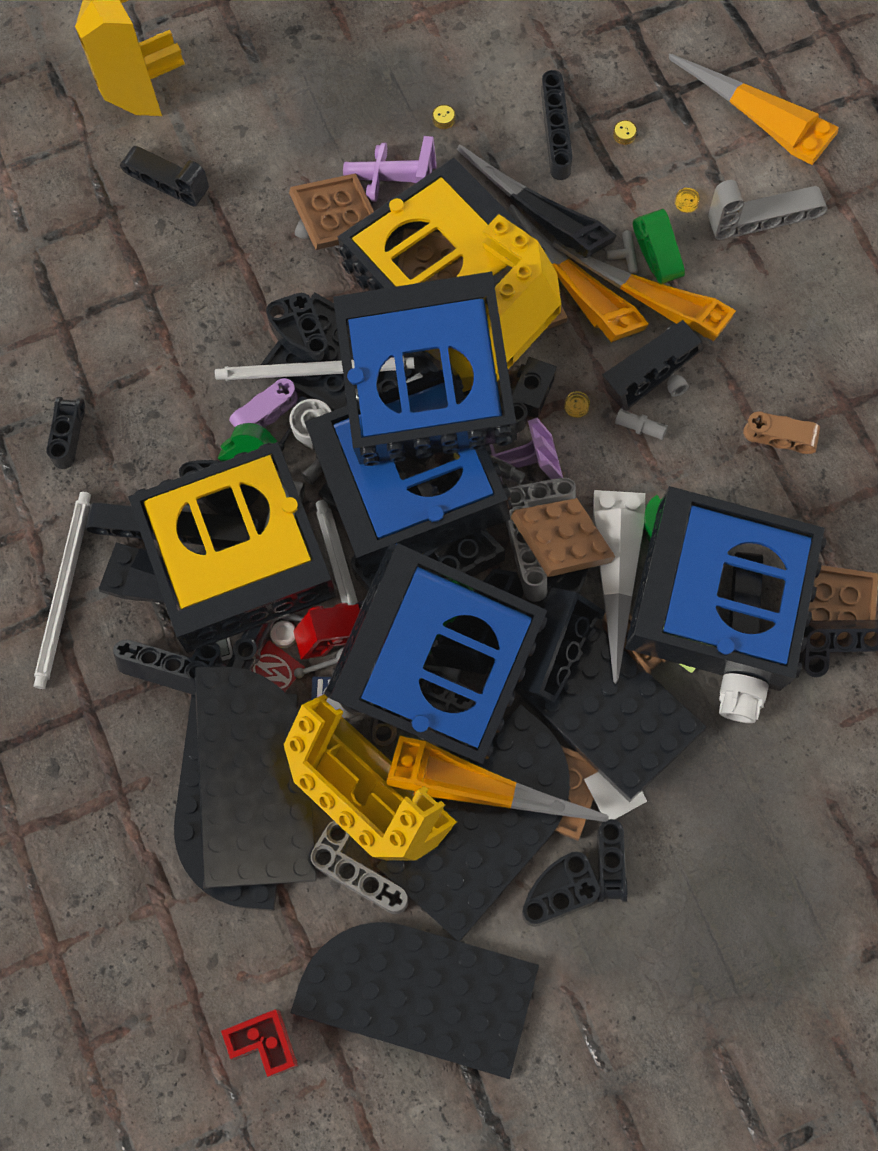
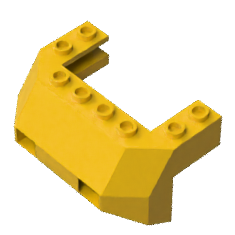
[75,0,185,116]
[425,214,561,392]
[284,694,457,861]

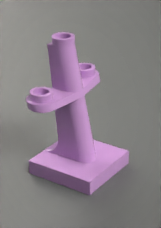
[343,136,437,202]
[490,418,563,496]

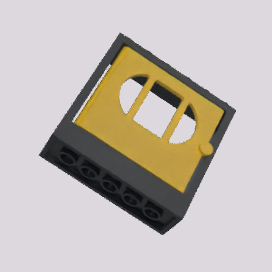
[337,158,545,359]
[128,442,336,653]

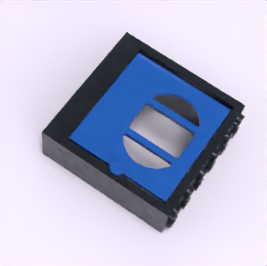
[333,271,517,466]
[304,369,513,576]
[625,486,826,691]
[324,543,547,764]

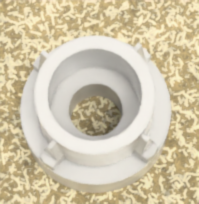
[290,399,331,450]
[719,673,769,723]

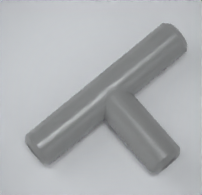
[606,230,638,275]

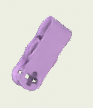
[229,378,298,428]

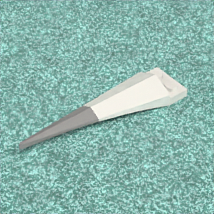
[593,490,645,684]

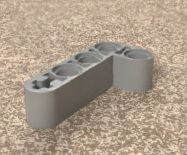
[311,821,408,915]

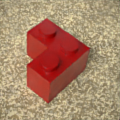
[293,603,360,660]
[221,1009,298,1077]

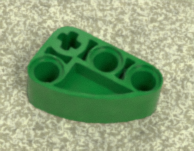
[632,209,685,284]

